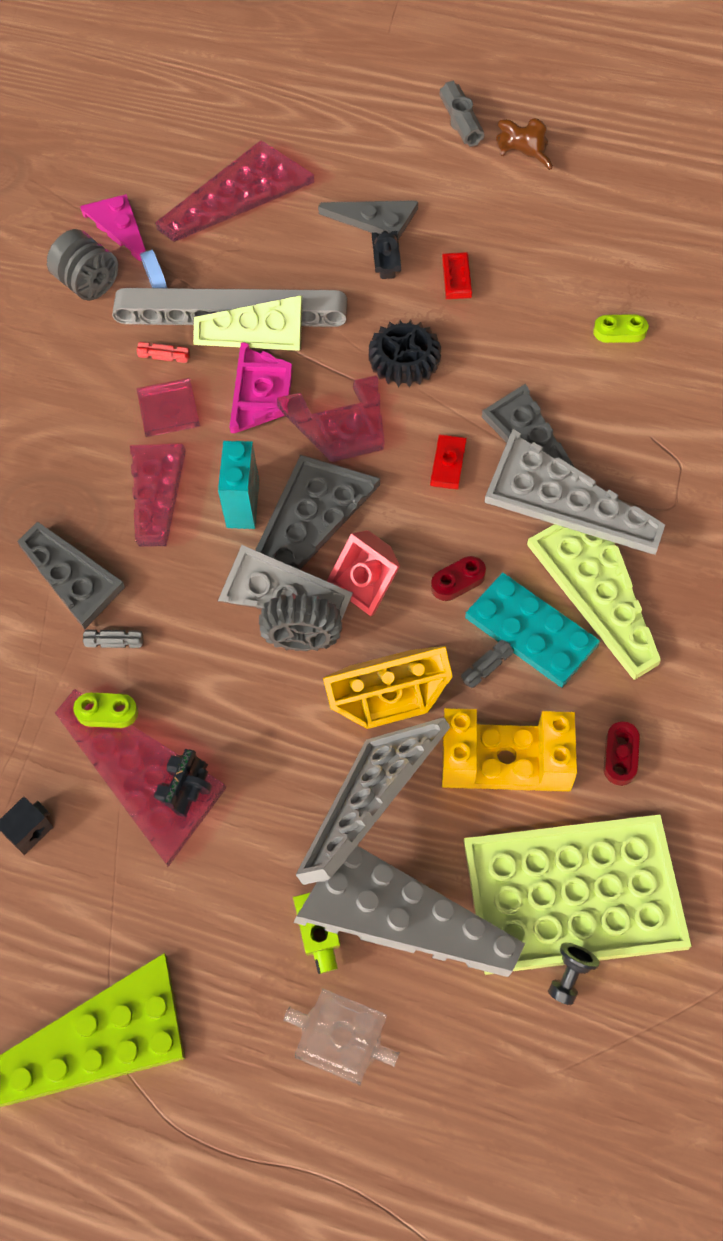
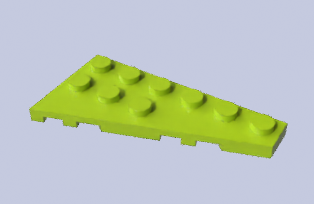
[0,953,185,1107]

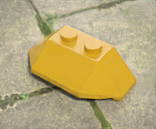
[323,646,453,729]

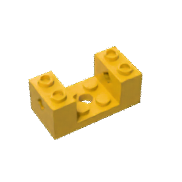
[442,708,577,792]

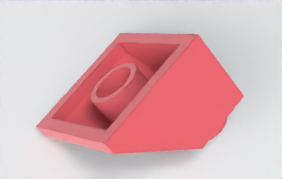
[327,530,400,616]

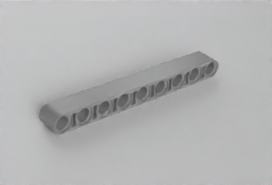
[112,288,347,327]

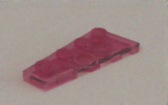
[130,444,186,547]

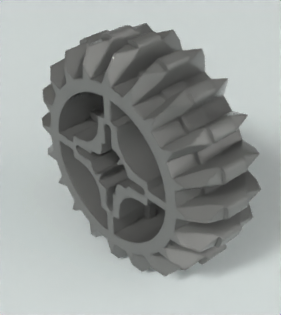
[259,593,342,651]

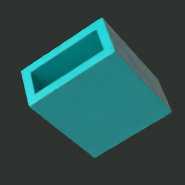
[218,441,259,529]

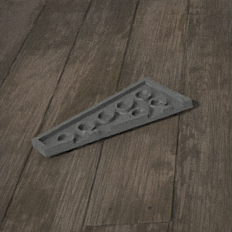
[255,455,380,609]

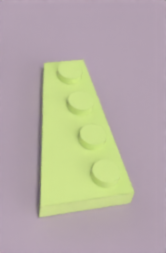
[194,295,302,351]

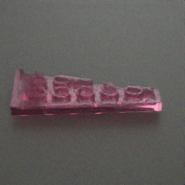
[155,140,315,242]
[55,689,226,867]

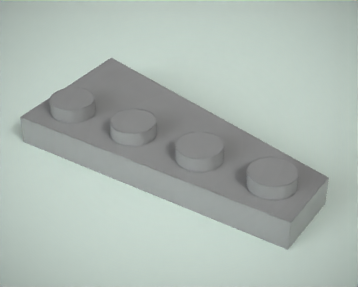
[218,545,353,620]

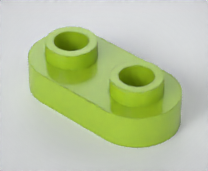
[593,314,649,343]
[73,693,138,728]

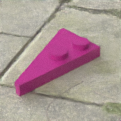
[80,194,146,261]

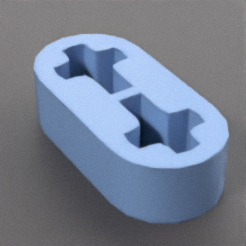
[140,250,167,288]

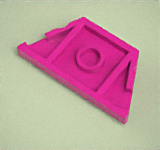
[229,342,293,433]

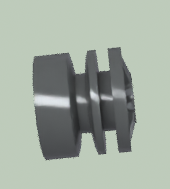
[47,229,118,301]

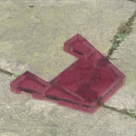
[276,375,385,462]

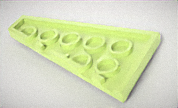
[527,524,661,680]

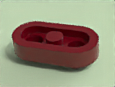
[431,556,486,601]
[604,721,640,786]

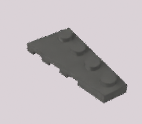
[482,384,574,467]
[17,522,125,630]

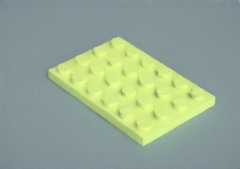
[464,815,691,975]

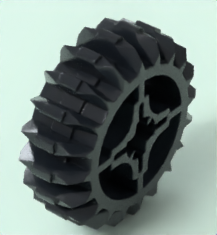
[368,320,441,388]

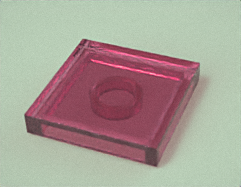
[136,378,200,437]

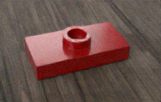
[442,252,472,300]
[430,435,467,490]

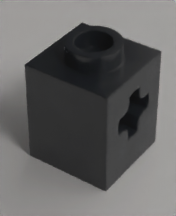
[0,797,54,855]

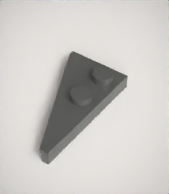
[318,201,418,240]

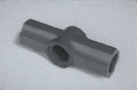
[439,81,484,147]

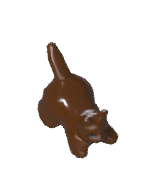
[496,118,553,170]

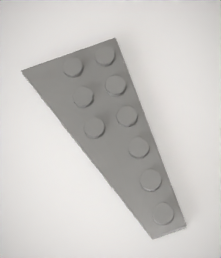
[485,429,665,555]
[296,717,450,885]
[293,846,525,977]

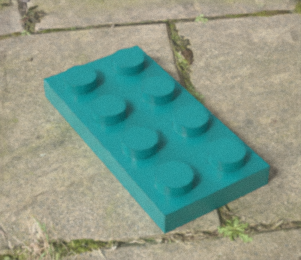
[465,572,600,688]

